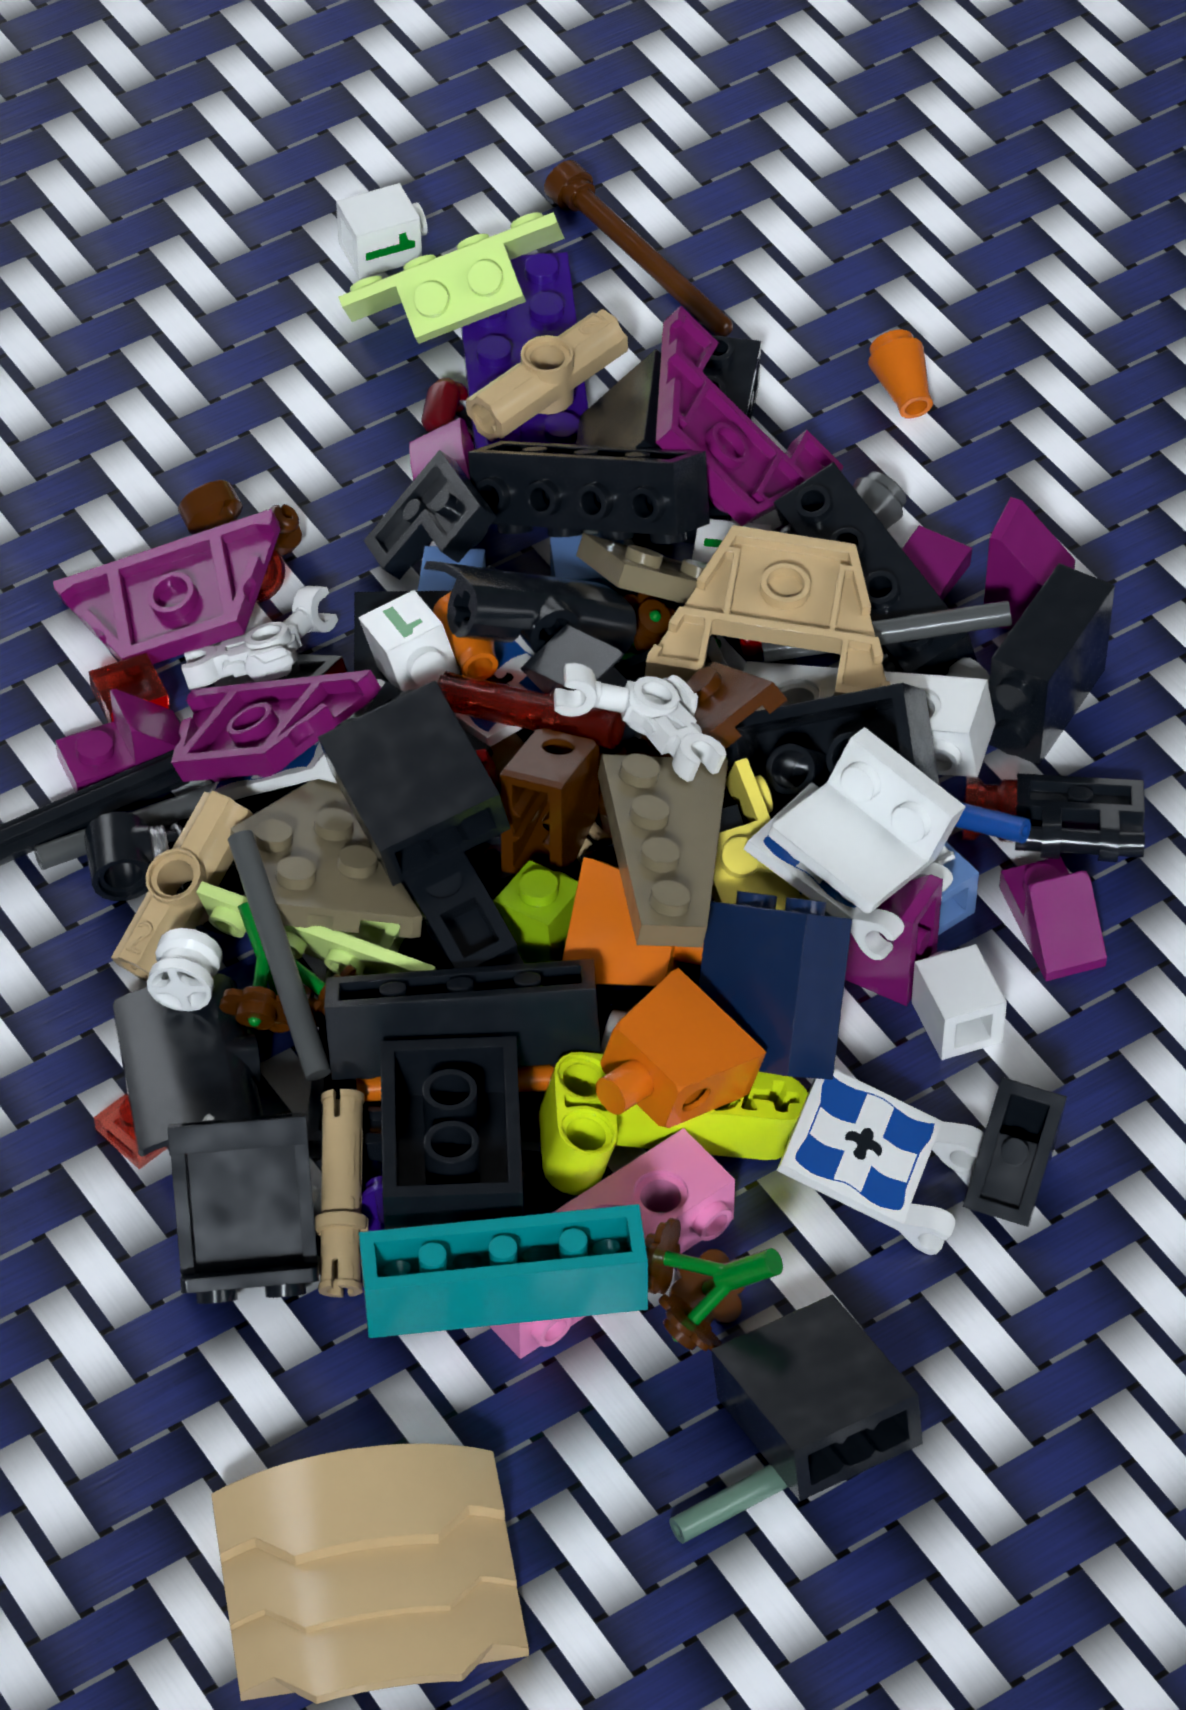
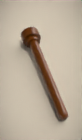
[544,160,733,337]

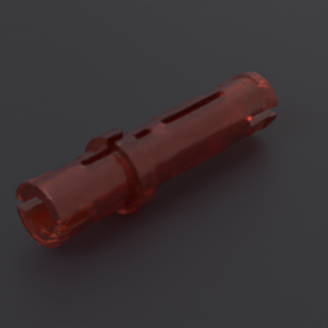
[437,671,625,749]

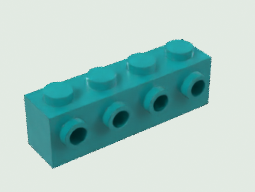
[359,1204,648,1338]

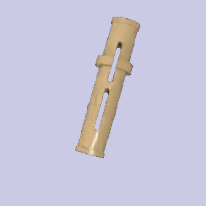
[314,1089,369,1298]

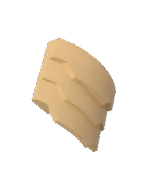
[211,1443,529,1704]

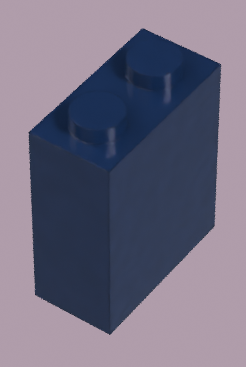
[698,891,852,1080]

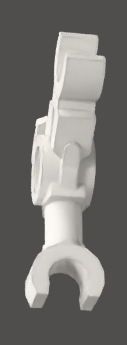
[181,586,338,689]
[553,663,727,782]

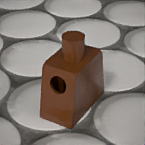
[500,728,600,875]

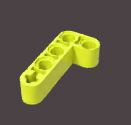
[539,1052,808,1195]

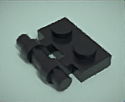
[1015,773,1145,862]

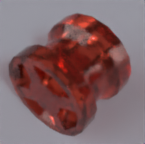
[962,776,1017,843]

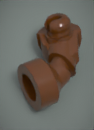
[178,480,302,558]

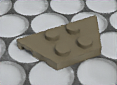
[230,779,422,938]

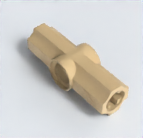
[466,309,628,442]
[111,790,253,981]

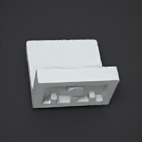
[768,727,966,913]

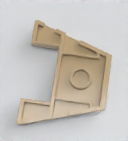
[645,525,890,696]

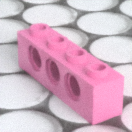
[490,1128,735,1359]

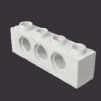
[743,661,996,777]

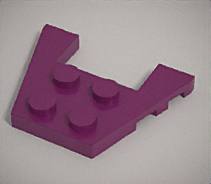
[656,306,844,526]

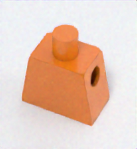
[562,857,704,987]
[596,968,767,1128]

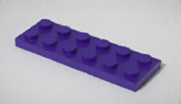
[461,252,588,449]

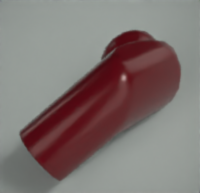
[421,378,473,443]

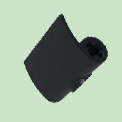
[424,561,637,654]
[113,973,264,1156]

